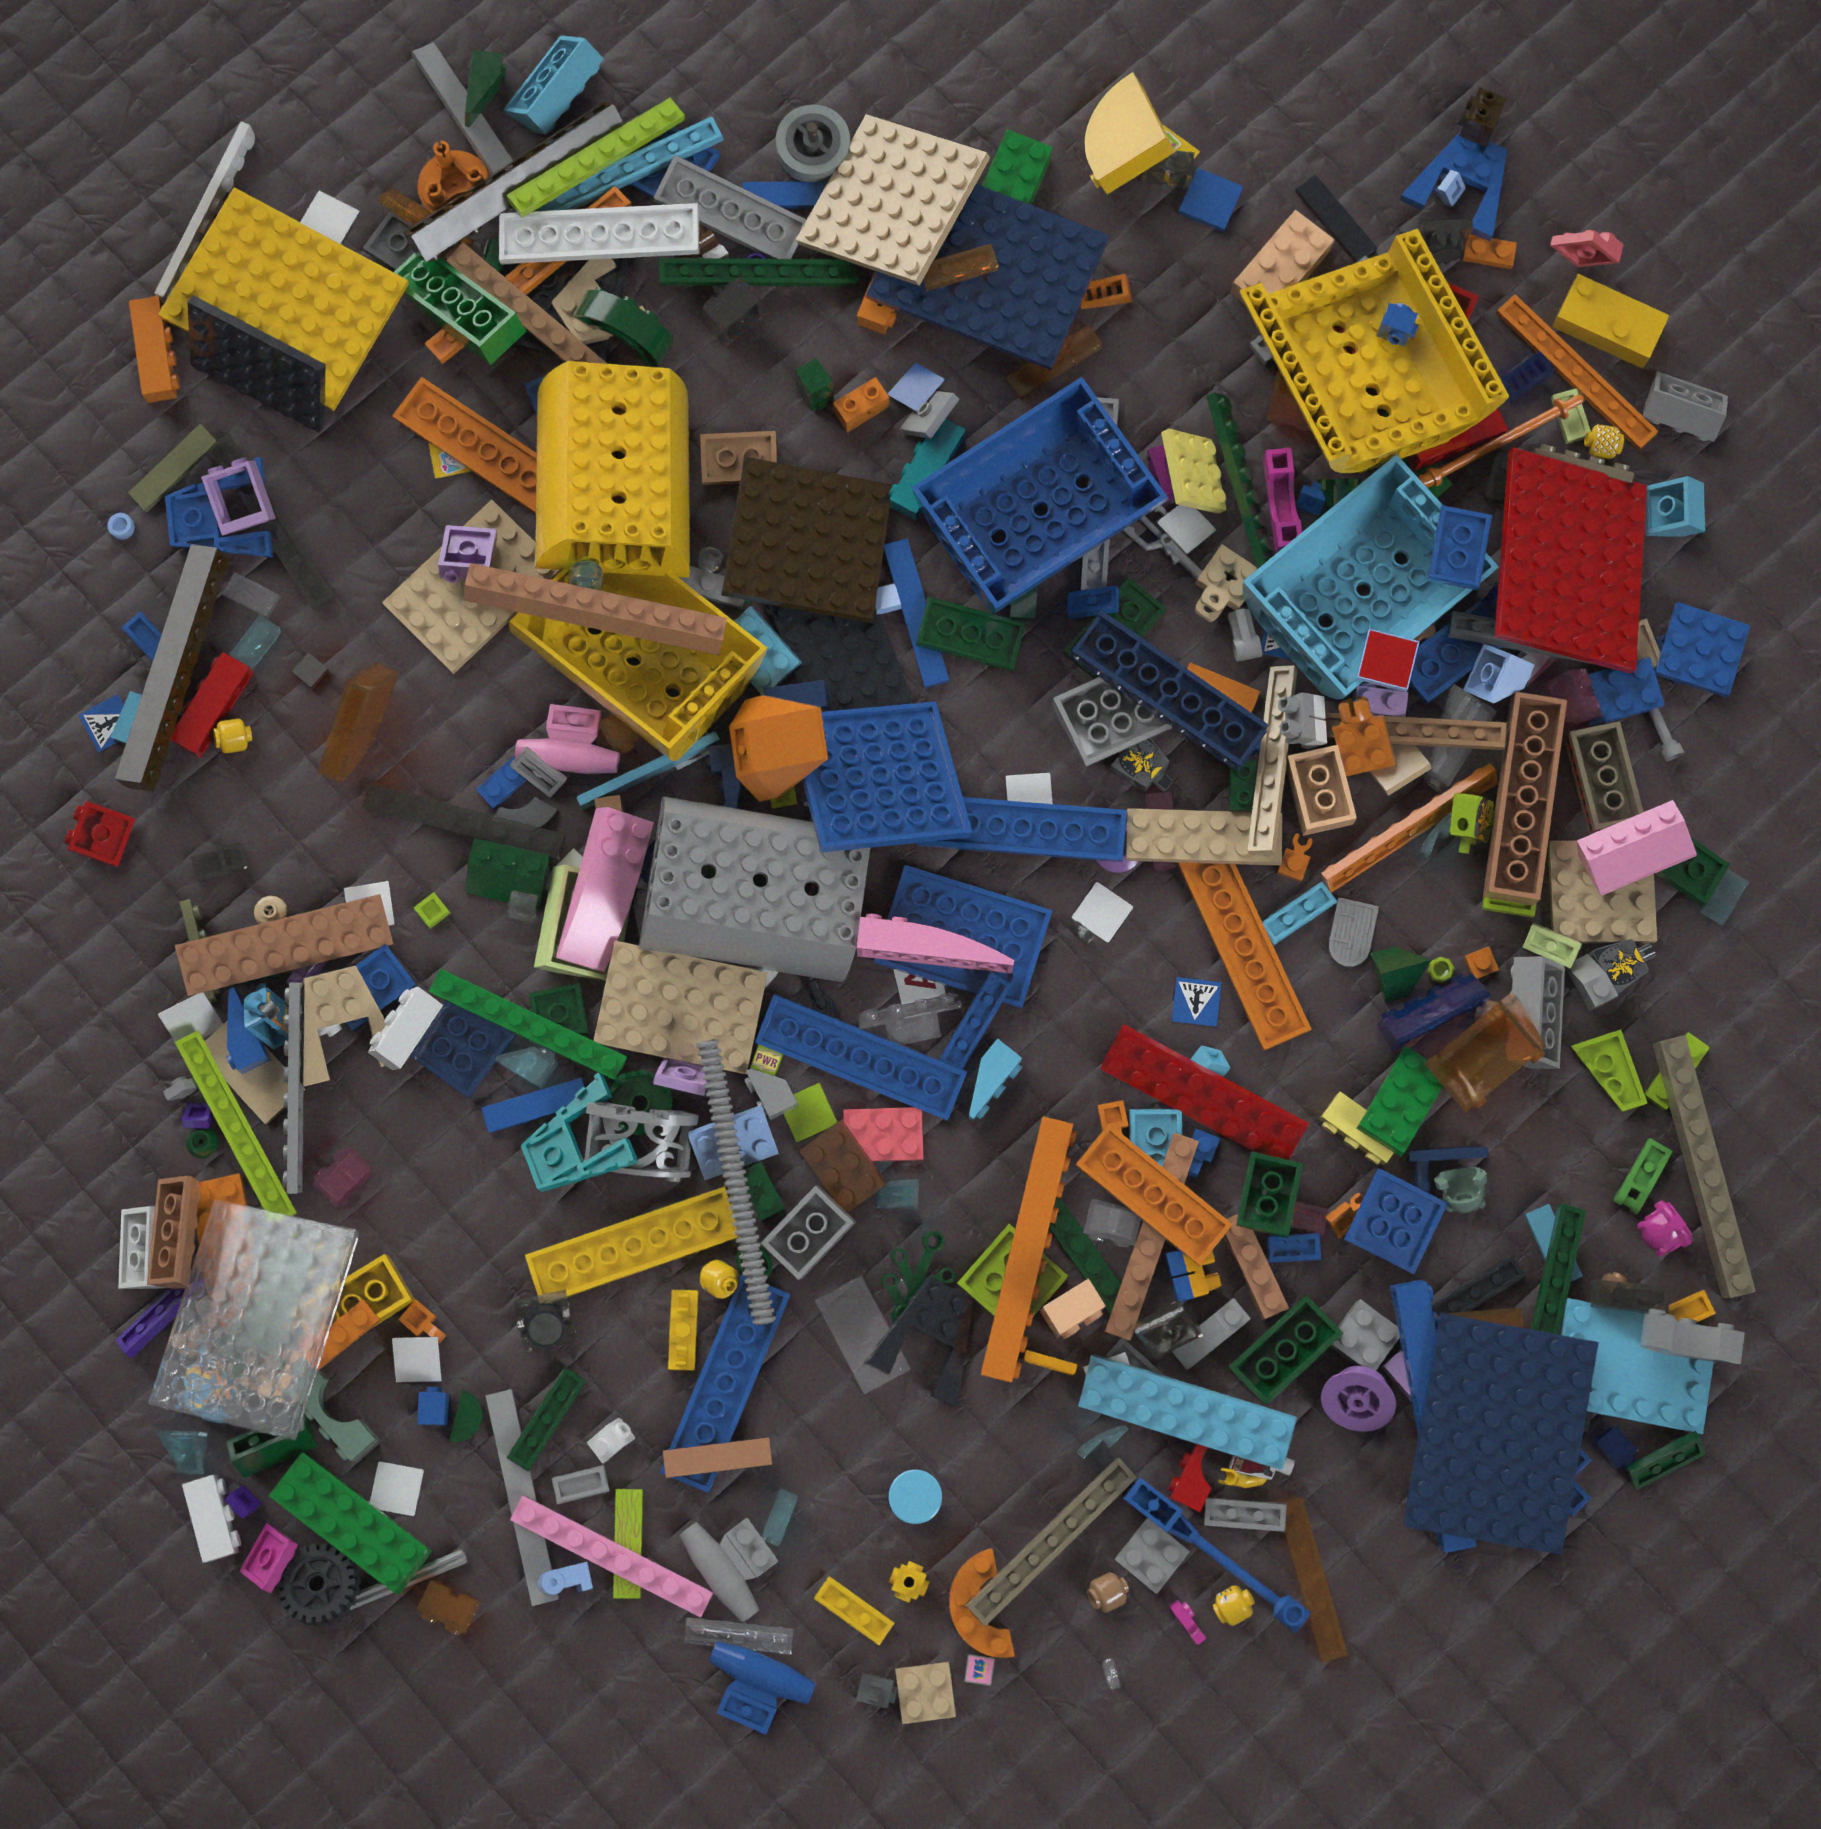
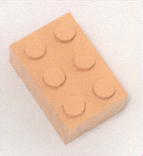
[1286,745,1357,836]
[1040,1279,1105,1340]

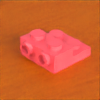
[1550,230,1624,267]

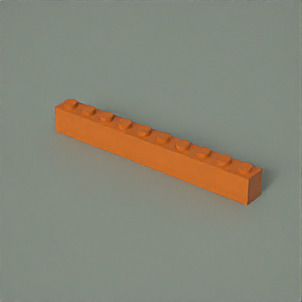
[980,1116,1077,1383]

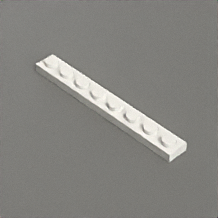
[155,121,255,304]

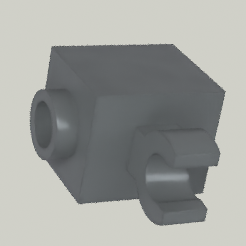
[856,1672,898,1708]

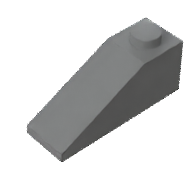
[1170,1298,1251,1370]

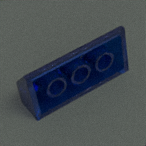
[1377,973,1491,1051]

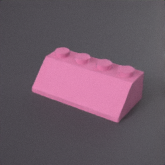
[1577,800,1697,896]

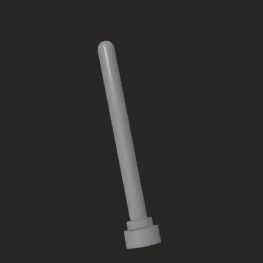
[1648,708,1685,761]

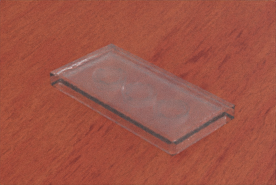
[815,1276,911,1395]

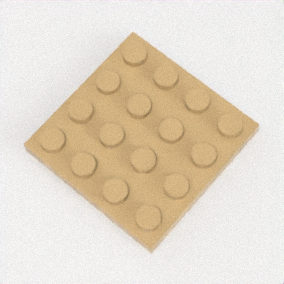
[1548,841,1657,943]

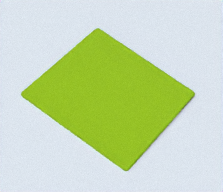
[784,1083,837,1142]

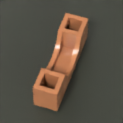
[1223,1214,1289,1321]

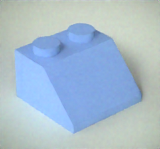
[1463,644,1534,703]

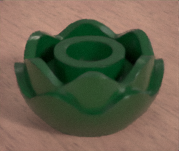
[186,1128,218,1159]

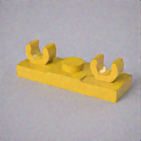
[668,1290,698,1371]

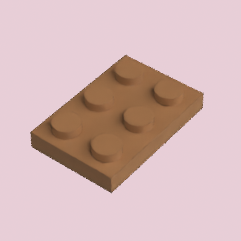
[700,431,777,486]

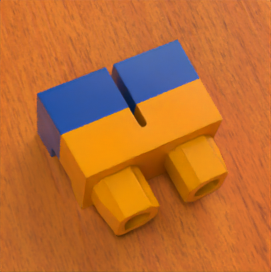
[1164,1251,1221,1304]

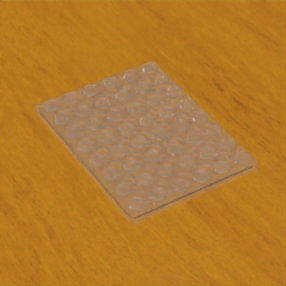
[148,1199,360,1440]

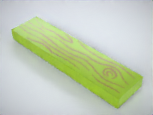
[613,1489,643,1598]

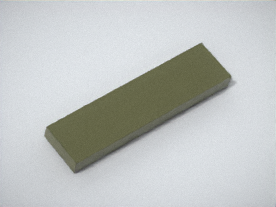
[128,424,219,512]

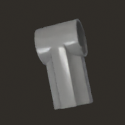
[1228,609,1262,662]

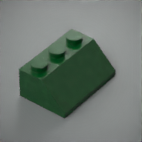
[465,838,553,910]

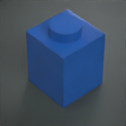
[417,1387,449,1426]

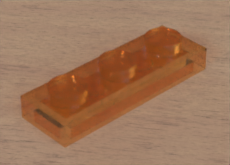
[923,244,999,292]

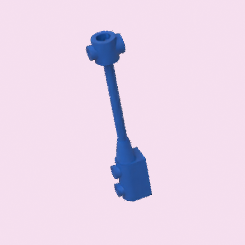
[1123,1478,1311,1633]

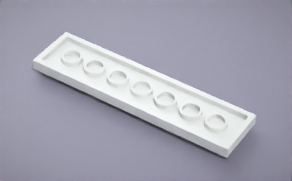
[499,203,699,264]

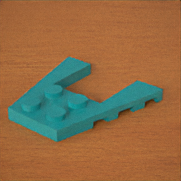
[521,1073,638,1192]

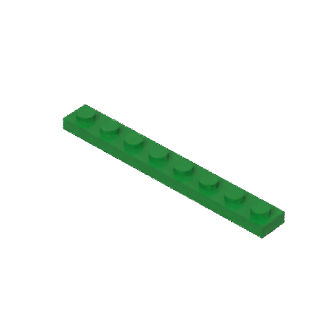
[428,968,627,1081]

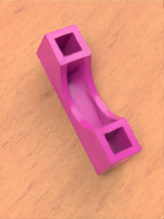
[1263,448,1302,554]

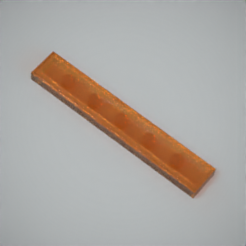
[1282,1497,1348,1662]

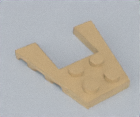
[302,966,386,1087]

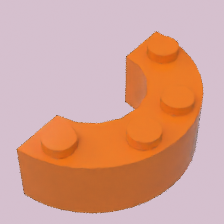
[949,1548,1015,1658]

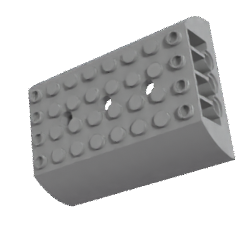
[639,796,870,982]

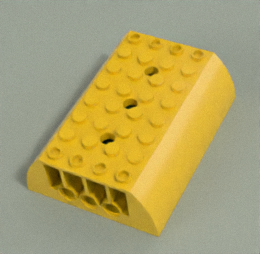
[535,361,690,578]
[509,567,767,761]

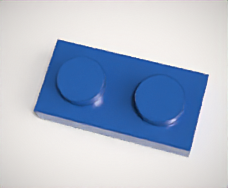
[1067,585,1119,619]
[476,756,527,810]

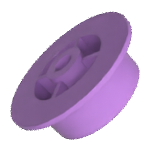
[1321,1366,1396,1431]

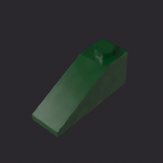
[465,50,507,127]

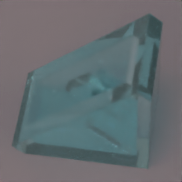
[877,1179,919,1209]

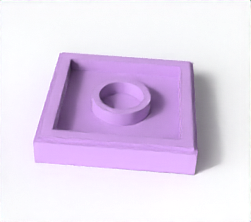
[653,1057,707,1096]

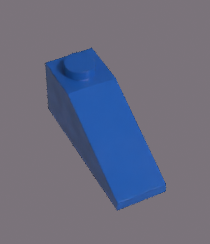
[226,987,271,1074]

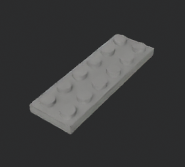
[653,155,806,259]

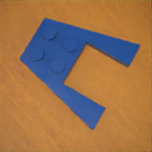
[1400,131,1507,241]
[165,457,273,558]

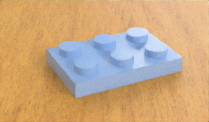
[687,1105,779,1180]

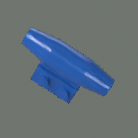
[709,1641,816,1734]

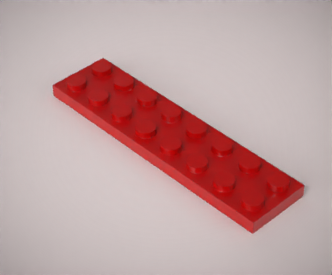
[1100,1024,1309,1160]

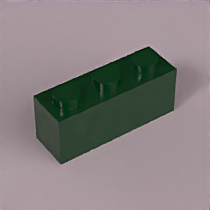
[227,1409,318,1478]

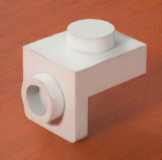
[587,1418,635,1464]

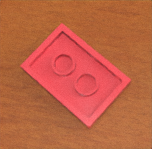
[844,1107,923,1162]

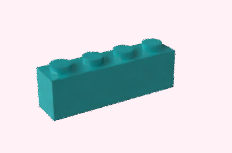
[888,419,966,521]

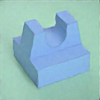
[1432,170,1466,207]

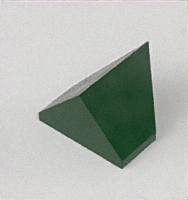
[1369,946,1431,1003]

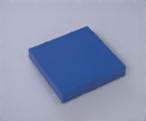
[1178,168,1243,232]

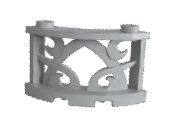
[583,1102,698,1182]

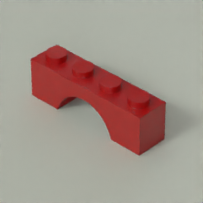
[1168,1442,1211,1512]

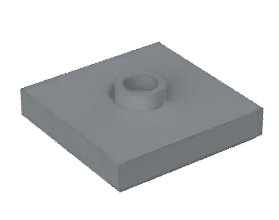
[900,391,959,438]

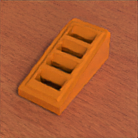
[1080,274,1132,309]

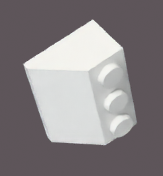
[118,1206,165,1289]

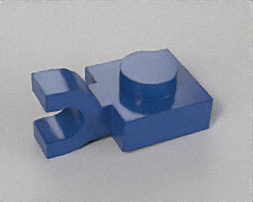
[1187,1129,1220,1178]

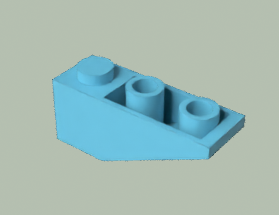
[969,1039,1022,1122]

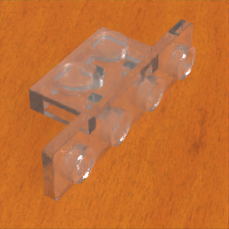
[857,993,962,1045]

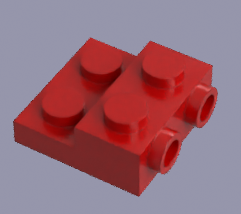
[64,801,136,867]

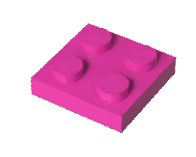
[240,1523,298,1593]

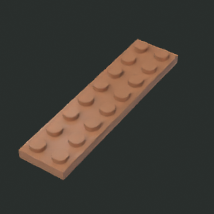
[175,894,393,996]

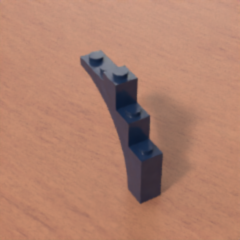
[706,680,831,809]

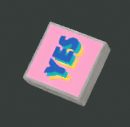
[964,1654,995,1686]

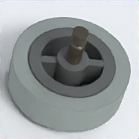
[776,105,850,182]

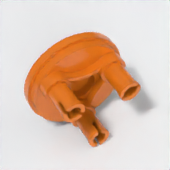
[418,141,490,214]

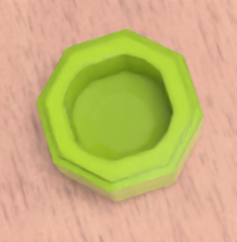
[1427,957,1454,984]

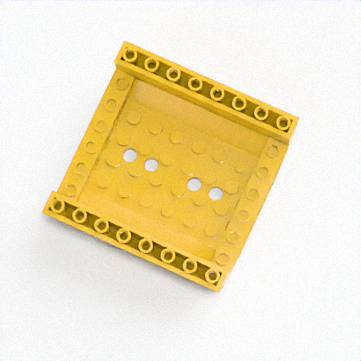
[1239,228,1509,474]

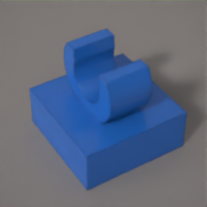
[1296,481,1325,516]

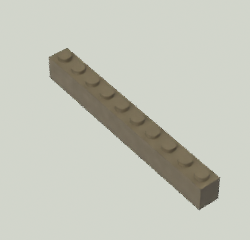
[1652,1035,1756,1298]

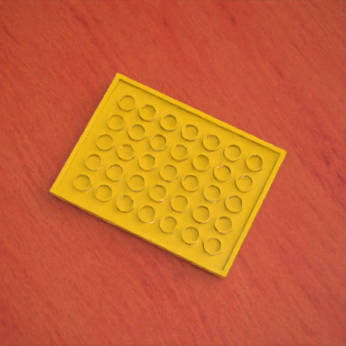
[158,187,409,411]

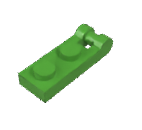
[1613,1138,1673,1215]

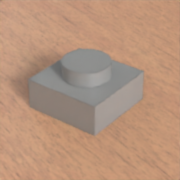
[163,1076,199,1101]

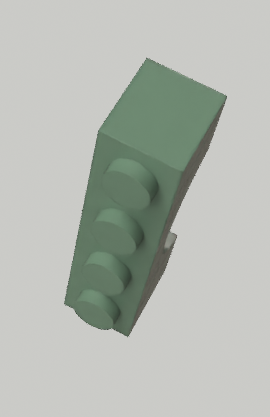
[287,1359,379,1461]

